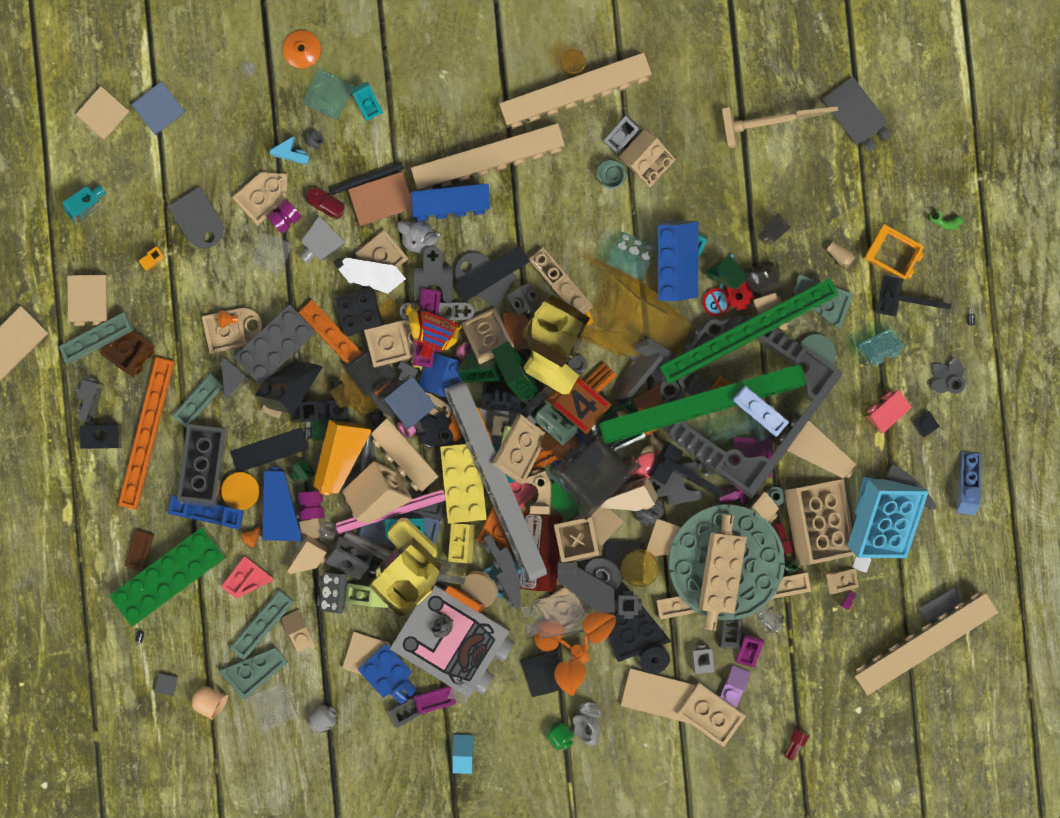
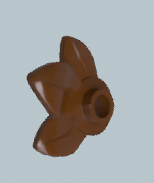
[541,433,579,460]

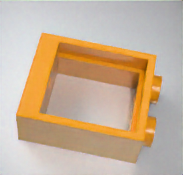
[863,224,925,281]

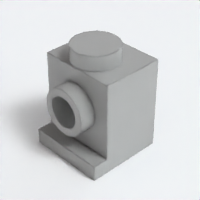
[692,645,715,674]

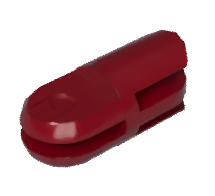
[306,187,344,219]

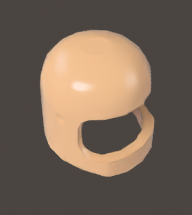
[192,686,228,720]

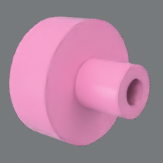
[455,342,472,362]
[397,421,416,438]

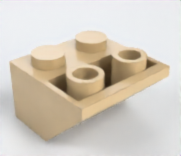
[619,129,676,187]

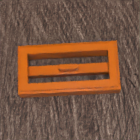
[584,362,617,393]

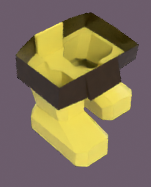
[522,295,590,394]
[369,518,441,617]

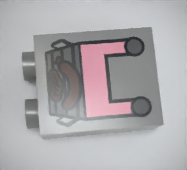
[390,584,515,698]

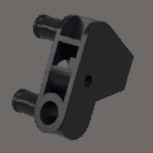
[291,381,349,423]

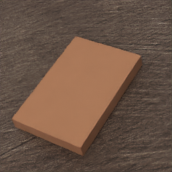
[348,172,411,226]

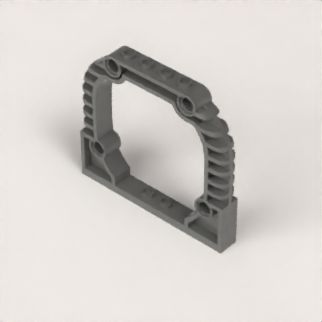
[660,315,843,499]

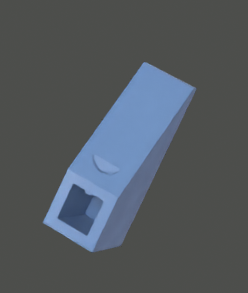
[957,452,981,515]

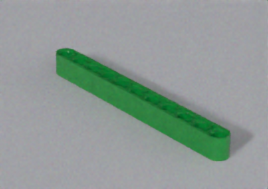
[599,365,807,443]

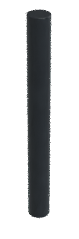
[330,162,404,195]

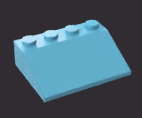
[847,479,929,558]

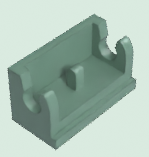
[535,402,578,445]

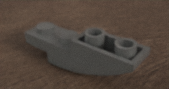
[483,534,521,609]

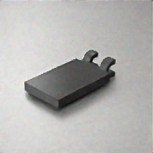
[822,77,892,153]

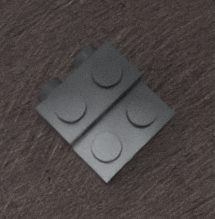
[76,376,104,422]

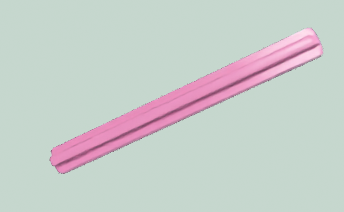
[336,490,446,533]

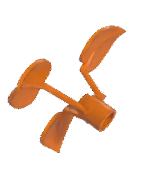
[533,612,616,696]

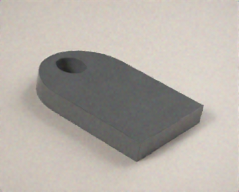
[168,187,224,249]
[455,253,517,308]

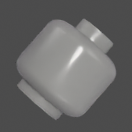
[308,705,337,733]

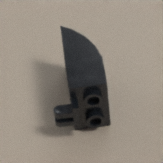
[482,354,526,412]

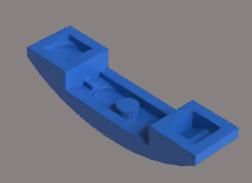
[168,495,244,530]

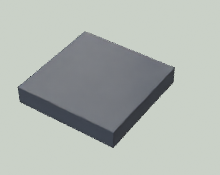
[131,81,185,135]
[384,376,436,429]

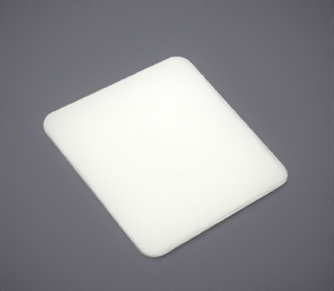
[853,556,871,573]

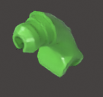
[928,209,964,230]

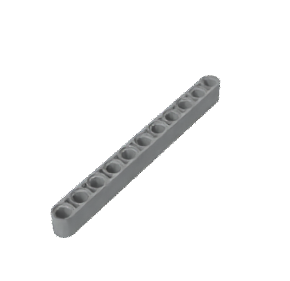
[445,381,547,582]

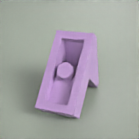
[720,665,750,708]

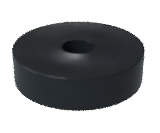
[638,643,670,674]

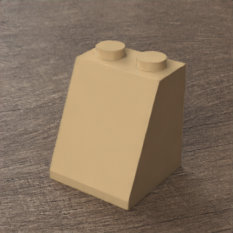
[342,462,412,524]

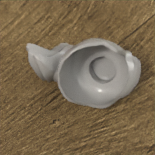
[573,702,601,746]

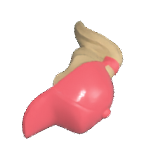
[622,433,664,481]

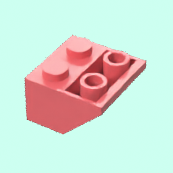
[865,390,912,434]

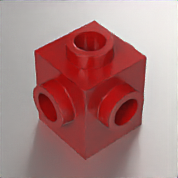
[725,282,753,311]

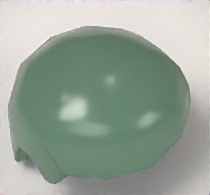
[596,159,627,189]

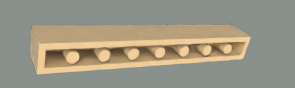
[499,53,652,129]
[411,123,565,191]
[854,591,999,696]

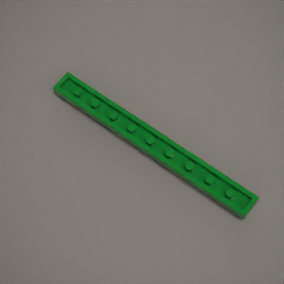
[660,278,839,385]

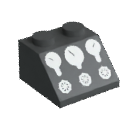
[317,572,348,614]

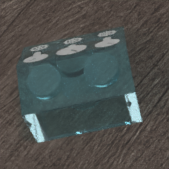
[607,232,657,282]

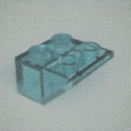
[856,328,905,367]

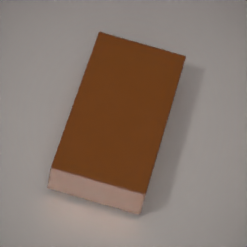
[125,529,155,571]

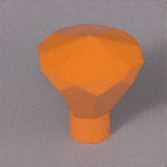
[217,310,238,328]
[241,527,262,548]

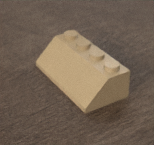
[371,419,440,492]

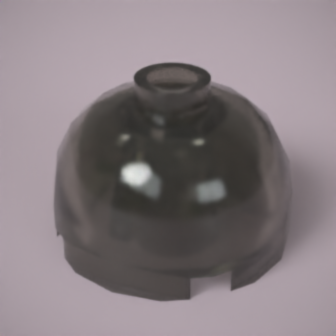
[742,262,780,295]

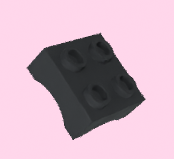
[335,288,384,336]

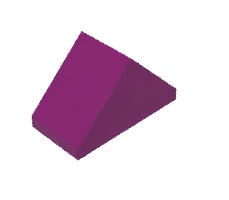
[736,633,764,667]

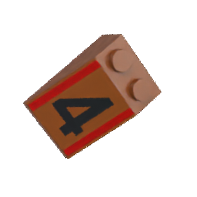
[546,377,611,434]

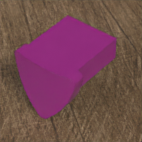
[717,485,747,506]

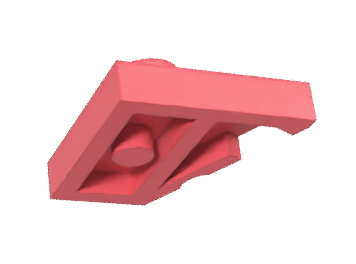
[221,556,274,598]

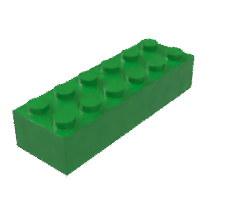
[109,527,227,627]

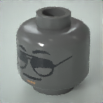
[636,499,664,527]

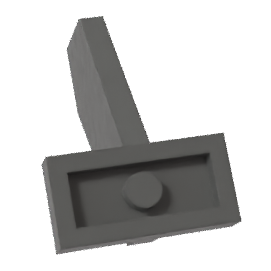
[615,338,676,402]
[558,563,615,613]

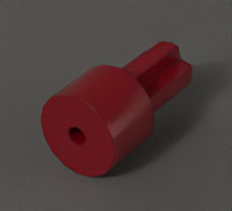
[772,523,793,554]
[784,727,810,760]

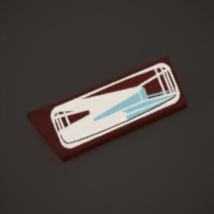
[519,512,563,592]

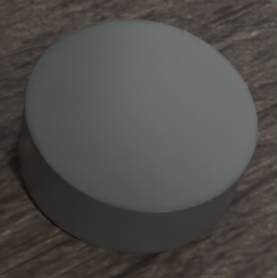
[568,355,587,374]

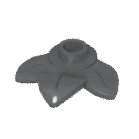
[931,358,965,394]

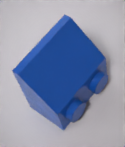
[418,353,463,398]

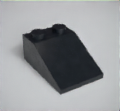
[255,360,323,414]

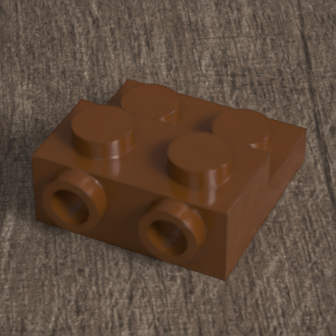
[100,330,155,377]

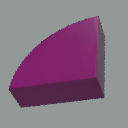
[840,590,856,610]

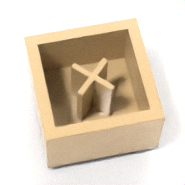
[554,517,603,563]

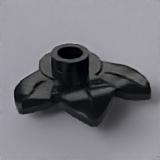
[418,413,453,447]

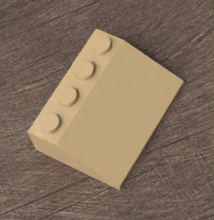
[784,479,855,566]

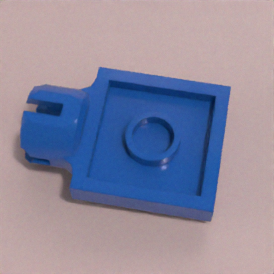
[358,643,416,704]

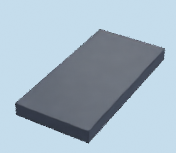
[358,512,441,549]

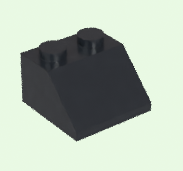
[520,649,561,697]

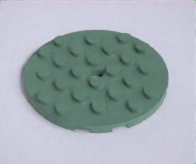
[669,504,785,620]

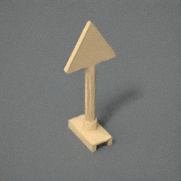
[722,107,838,148]

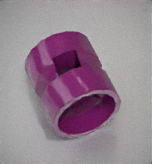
[266,199,302,235]
[298,491,325,520]

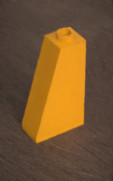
[313,420,371,495]

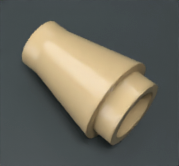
[827,241,856,268]

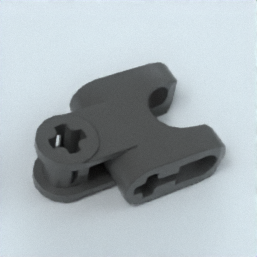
[414,246,453,303]
[649,462,703,505]

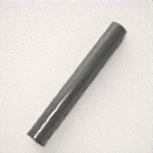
[359,432,372,475]

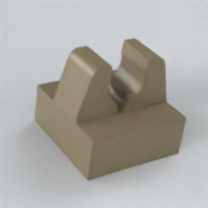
[487,416,511,436]

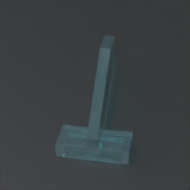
[708,413,776,445]

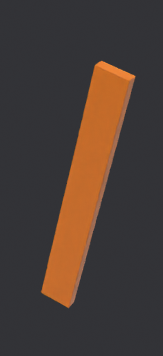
[118,357,175,510]

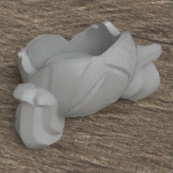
[397,220,440,254]

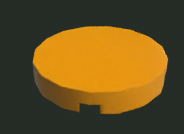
[221,472,260,510]

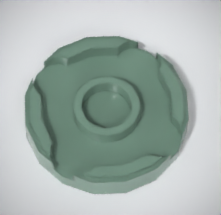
[800,334,836,369]

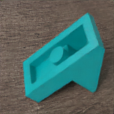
[351,81,383,121]

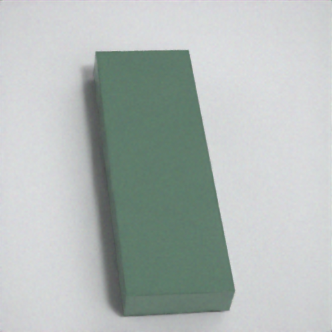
[172,373,223,429]

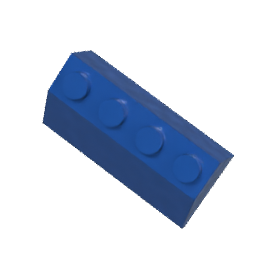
[410,184,490,222]
[658,221,699,301]

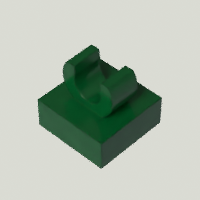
[290,459,315,482]

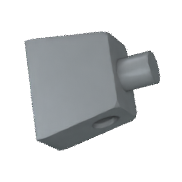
[299,216,347,264]

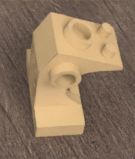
[524,469,552,514]

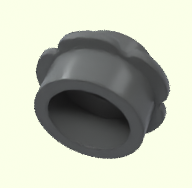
[306,131,324,149]

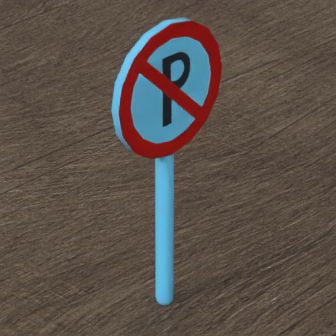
[702,254,734,317]

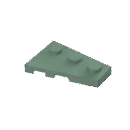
[792,274,853,330]
[219,648,288,700]

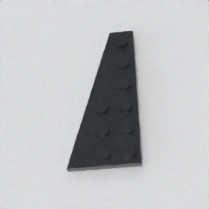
[580,556,672,662]

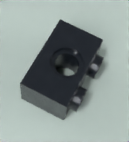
[80,421,122,449]

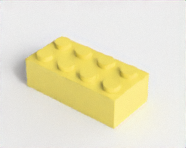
[440,444,487,524]

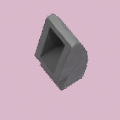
[884,464,936,510]

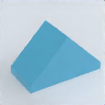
[453,734,473,774]

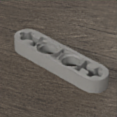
[399,303,474,321]

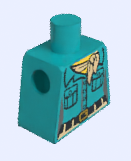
[62,185,106,225]

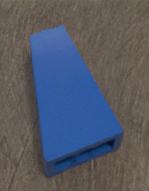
[263,467,303,541]

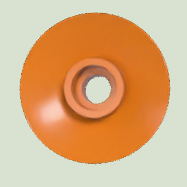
[283,30,321,69]

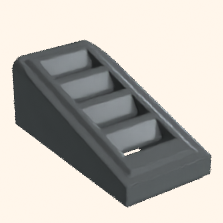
[720,618,742,650]
[386,692,422,728]

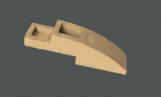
[529,247,593,314]

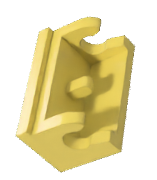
[448,523,475,563]

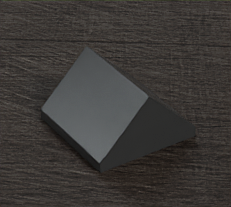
[221,359,250,398]

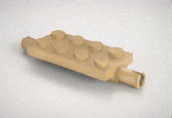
[698,514,747,630]

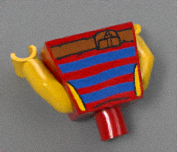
[405,304,462,360]

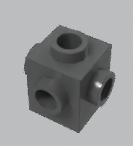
[507,282,542,316]
[614,591,642,619]

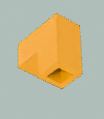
[139,246,166,271]

